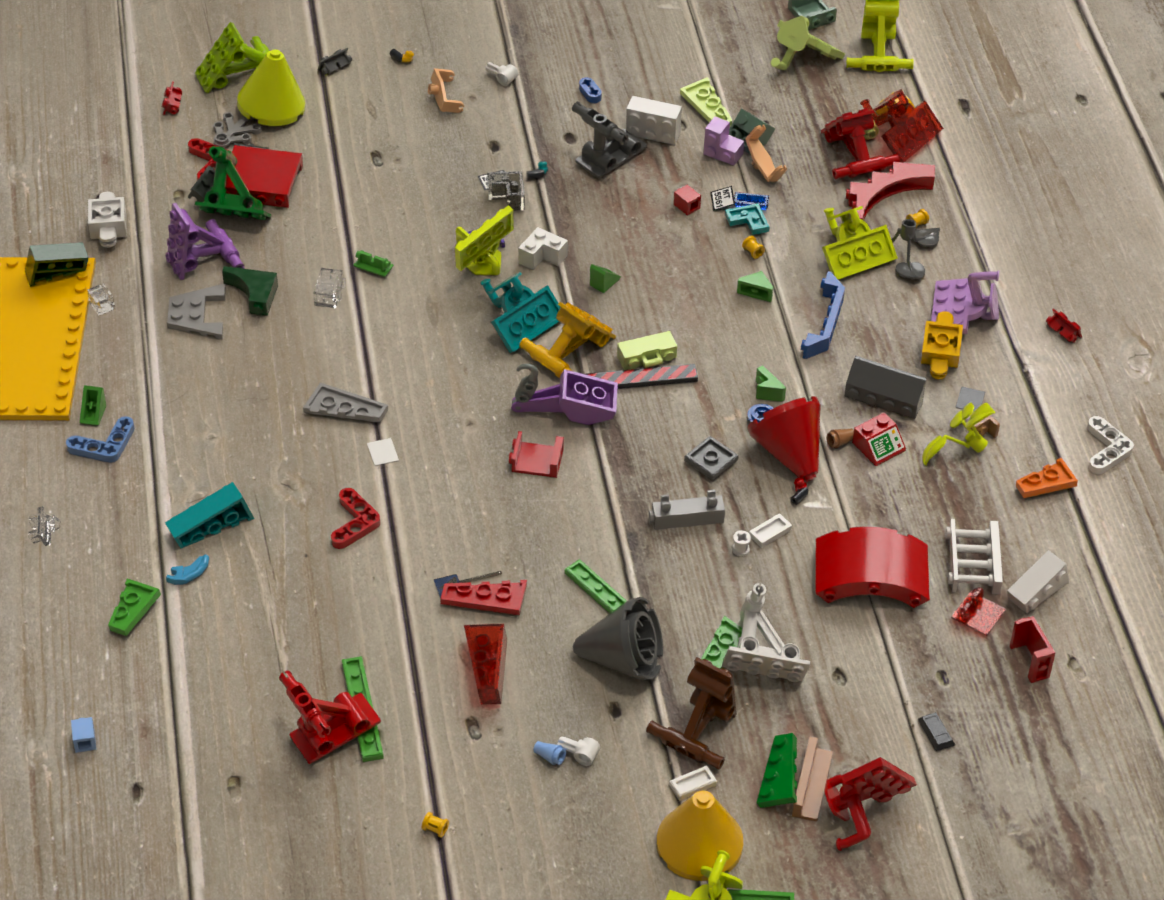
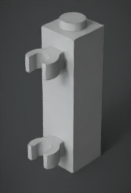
[649,490,725,530]

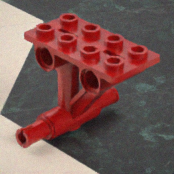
[820,108,900,180]
[279,671,381,764]

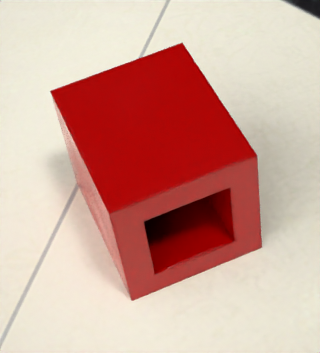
[673,184,701,216]

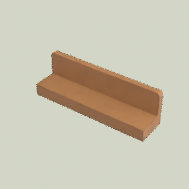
[792,736,833,821]

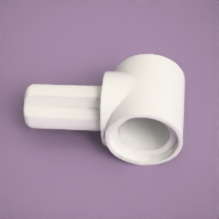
[485,62,519,86]
[557,737,600,766]

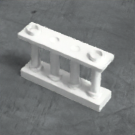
[945,519,1003,595]

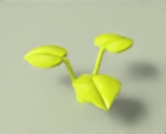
[922,403,996,466]

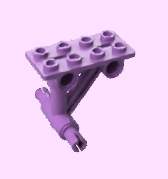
[165,203,245,280]

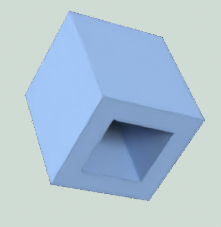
[71,717,97,753]

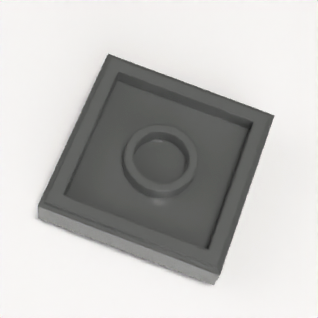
[684,436,739,480]

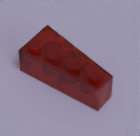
[464,624,507,705]

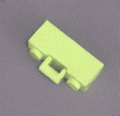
[617,331,677,370]

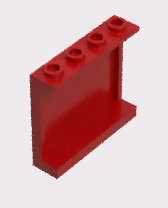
[225,145,303,208]

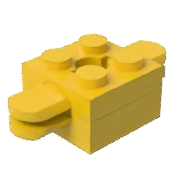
[921,311,963,379]

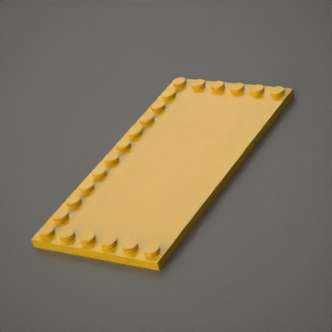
[0,257,96,421]

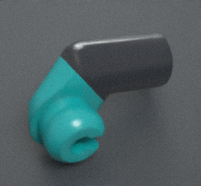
[526,161,548,180]

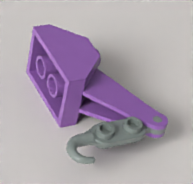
[511,364,618,425]

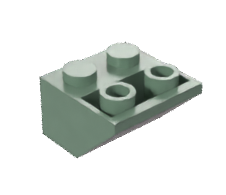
[729,108,775,155]

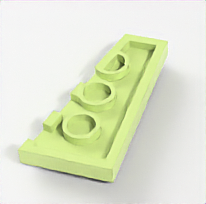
[680,77,732,126]

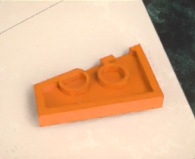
[1016,457,1078,498]

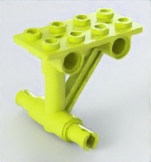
[846,0,914,72]

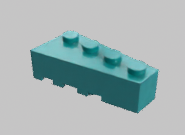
[165,482,255,549]

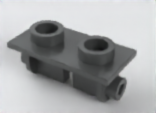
[317,48,352,75]

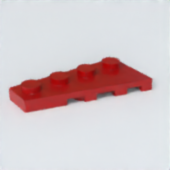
[440,580,527,615]

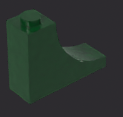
[222,266,278,316]

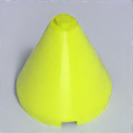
[237,49,305,126]

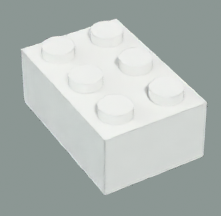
[626,96,682,145]

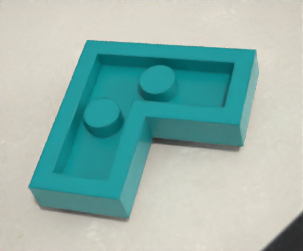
[725,203,770,235]

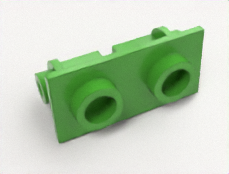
[353,250,394,277]

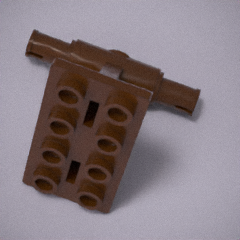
[646,657,737,770]

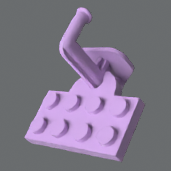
[931,271,999,334]

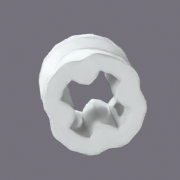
[732,530,751,556]

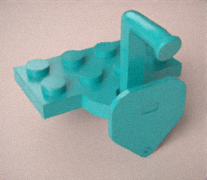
[480,272,561,353]

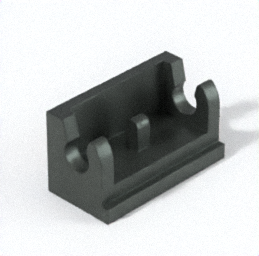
[188,166,215,208]

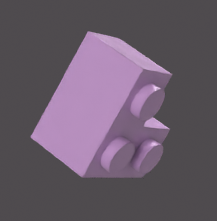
[704,117,744,166]

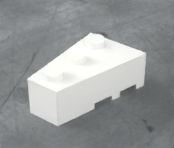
[1007,550,1069,614]

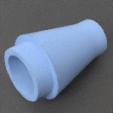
[533,741,566,765]

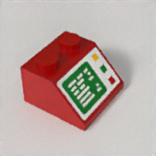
[852,412,906,466]

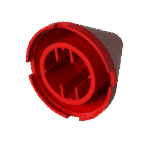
[747,396,821,482]

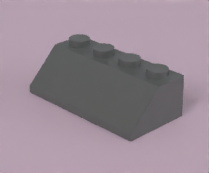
[844,356,927,419]

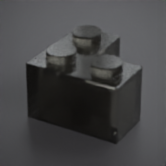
[487,171,525,211]

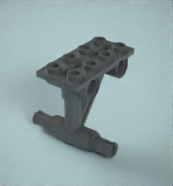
[572,101,647,178]

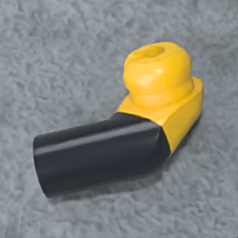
[390,49,414,62]

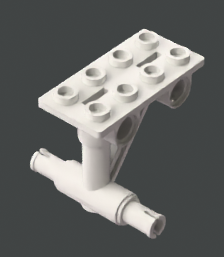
[722,583,810,682]

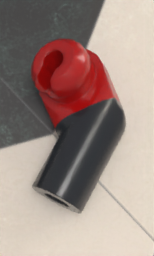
[790,478,809,505]

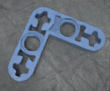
[66,417,135,463]

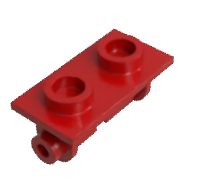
[161,81,182,115]
[1046,308,1082,342]

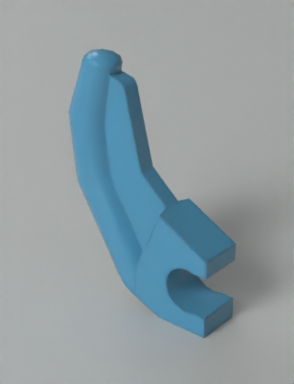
[166,554,209,585]

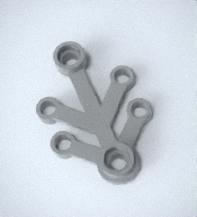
[213,112,262,148]

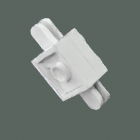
[88,192,127,248]

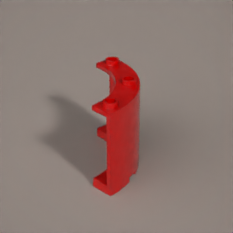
[816,527,930,608]

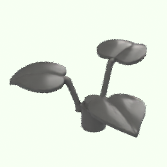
[892,219,940,279]

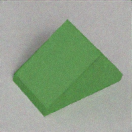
[590,264,621,293]
[737,271,773,302]
[79,385,106,425]

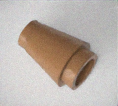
[826,428,854,448]

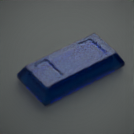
[734,192,770,210]

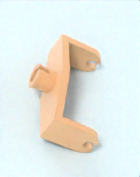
[428,68,464,113]
[745,125,787,182]

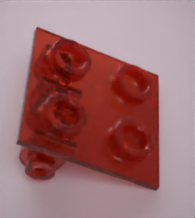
[951,587,1006,636]

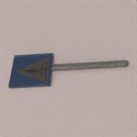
[434,571,502,598]

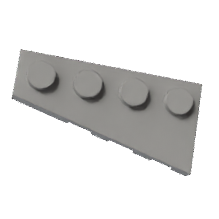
[303,383,388,423]

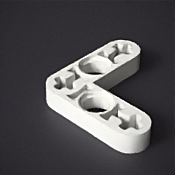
[1087,416,1134,475]

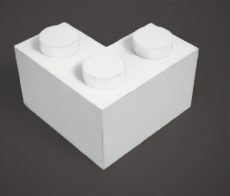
[518,227,568,270]

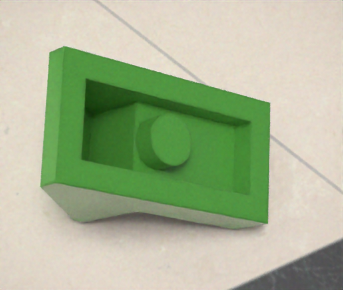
[756,365,786,402]

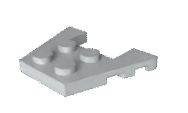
[167,284,226,339]

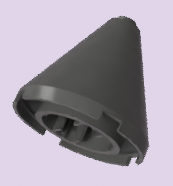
[573,597,663,680]

